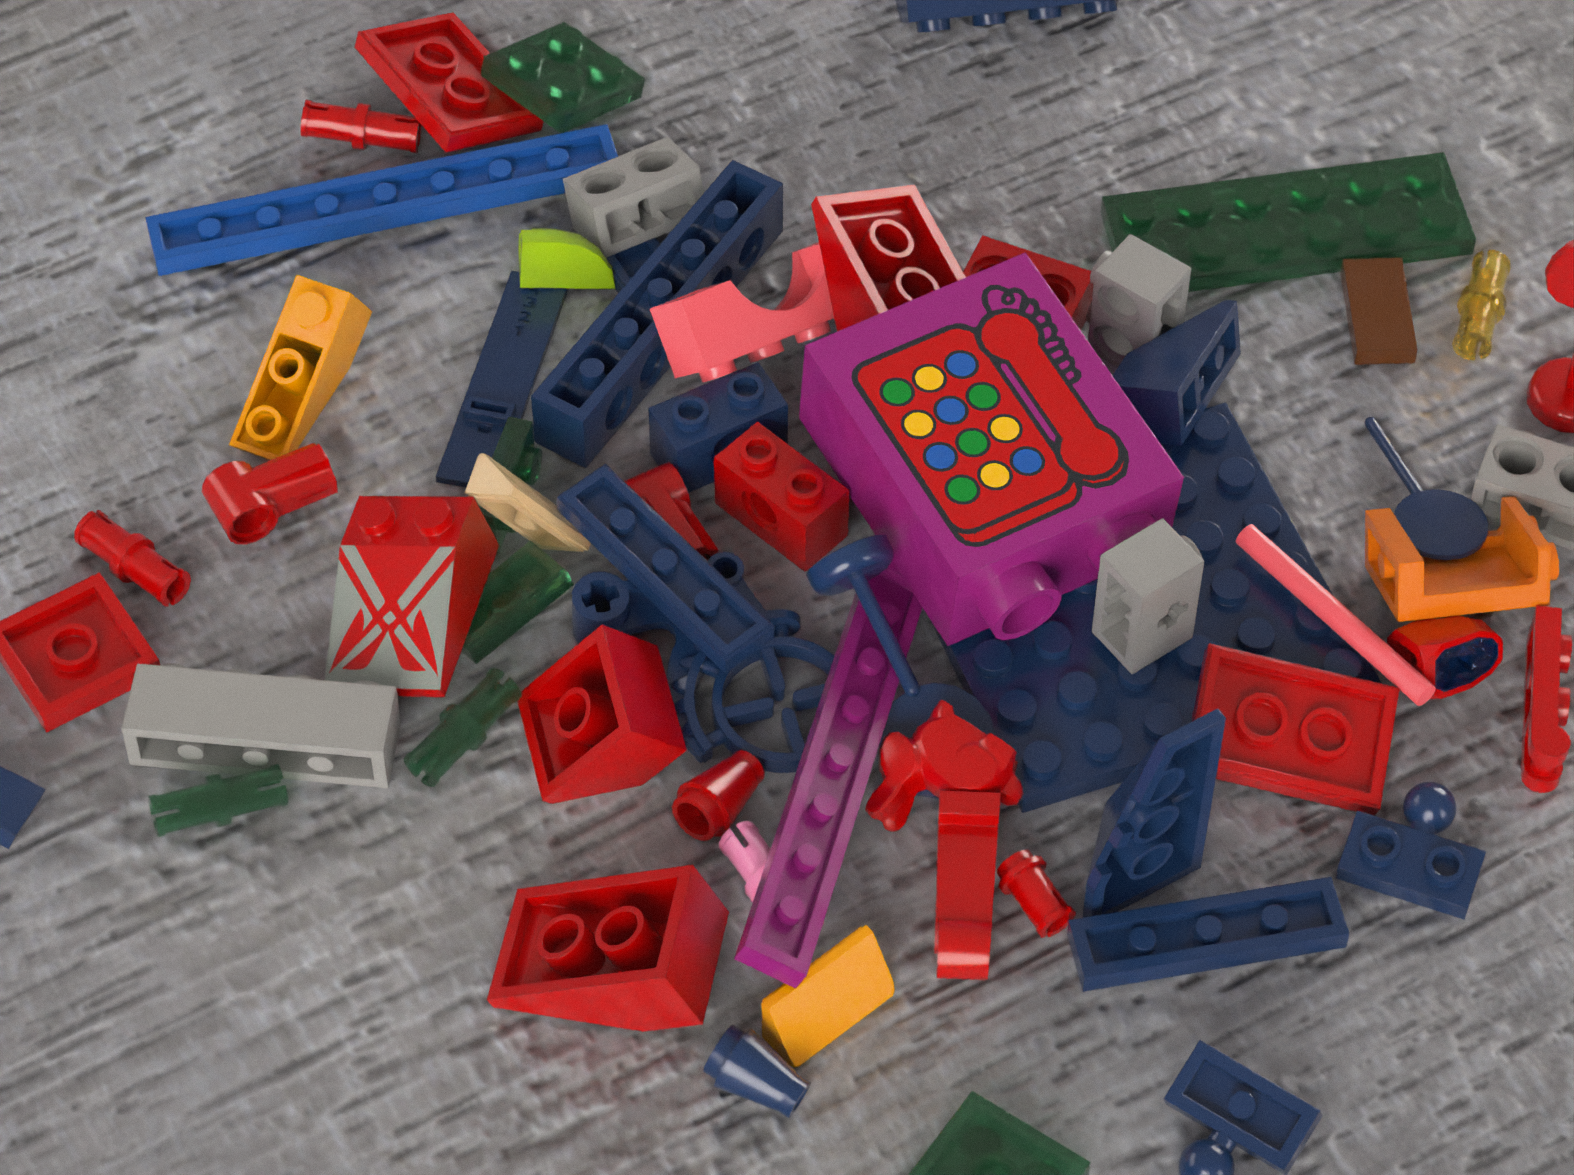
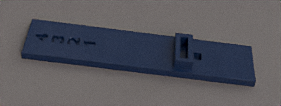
[436,270,568,488]

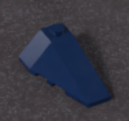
[1082,708,1226,918]

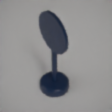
[806,535,996,799]

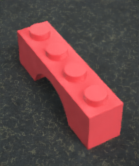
[650,242,834,383]

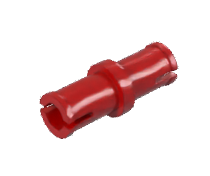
[300,99,422,154]
[74,510,191,607]

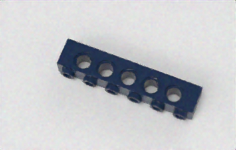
[531,160,783,468]

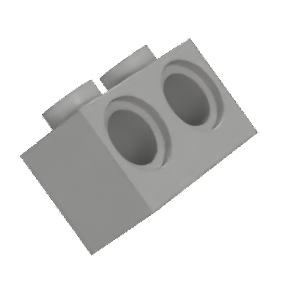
[563,137,704,258]
[1086,234,1191,367]
[1471,424,1574,551]

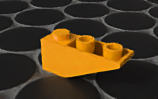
[229,275,372,460]

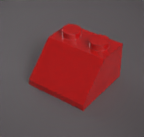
[516,625,687,804]

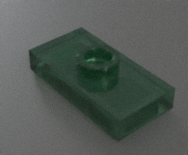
[462,540,574,664]

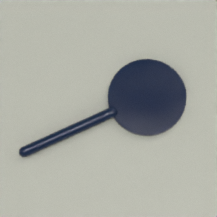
[1364,417,1488,560]

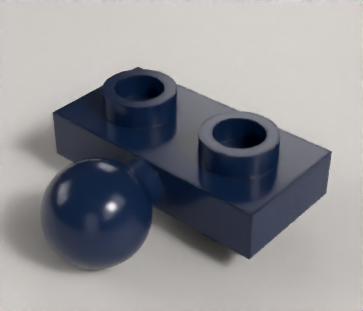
[1335,782,1486,920]
[1163,1040,1322,1175]

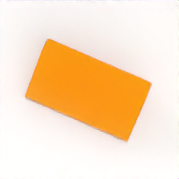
[761,925,895,1068]

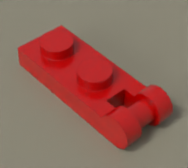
[1521,605,1572,793]

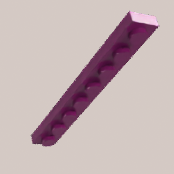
[734,561,922,989]

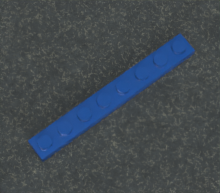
[145,124,618,276]

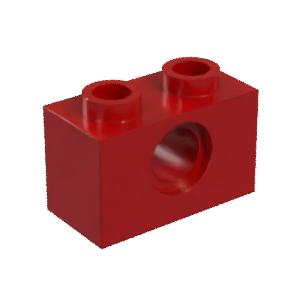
[714,422,849,572]

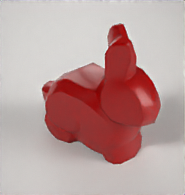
[865,700,1023,832]

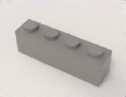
[121,663,401,788]

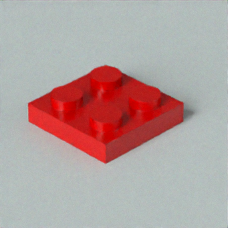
[0,572,161,733]

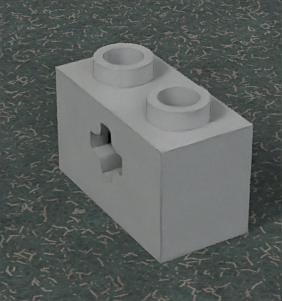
[1092,518,1204,674]

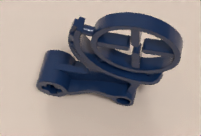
[572,552,834,773]

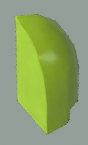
[518,228,616,289]

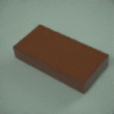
[1340,258,1418,365]

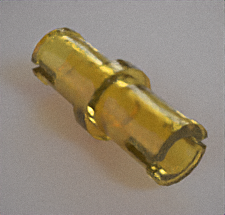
[1452,250,1511,360]

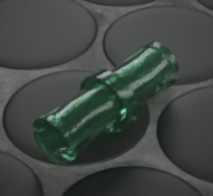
[403,668,522,787]
[148,764,288,837]

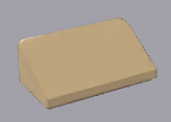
[465,453,591,552]

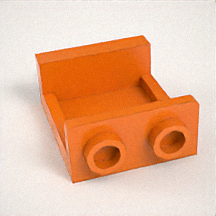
[1365,496,1559,622]

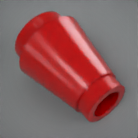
[672,750,765,841]

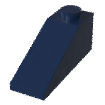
[1112,300,1241,446]

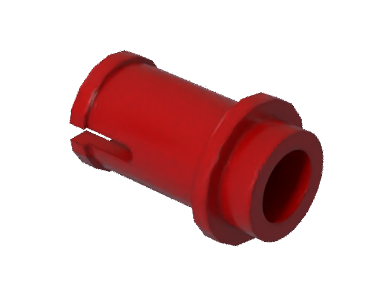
[997,849,1076,938]

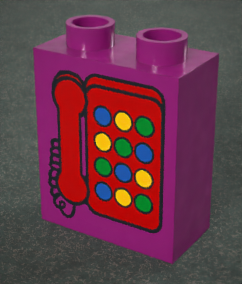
[799,252,1184,646]

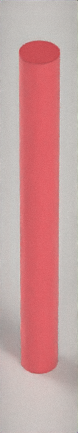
[1236,524,1436,706]

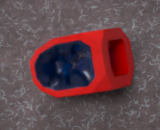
[1387,615,1503,699]

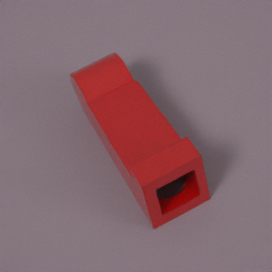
[934,790,1001,980]

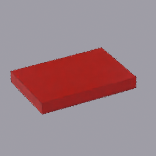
[354,12,546,152]
[1192,643,1400,816]

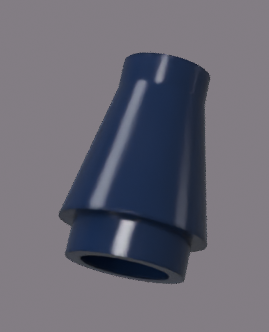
[703,1025,811,1118]

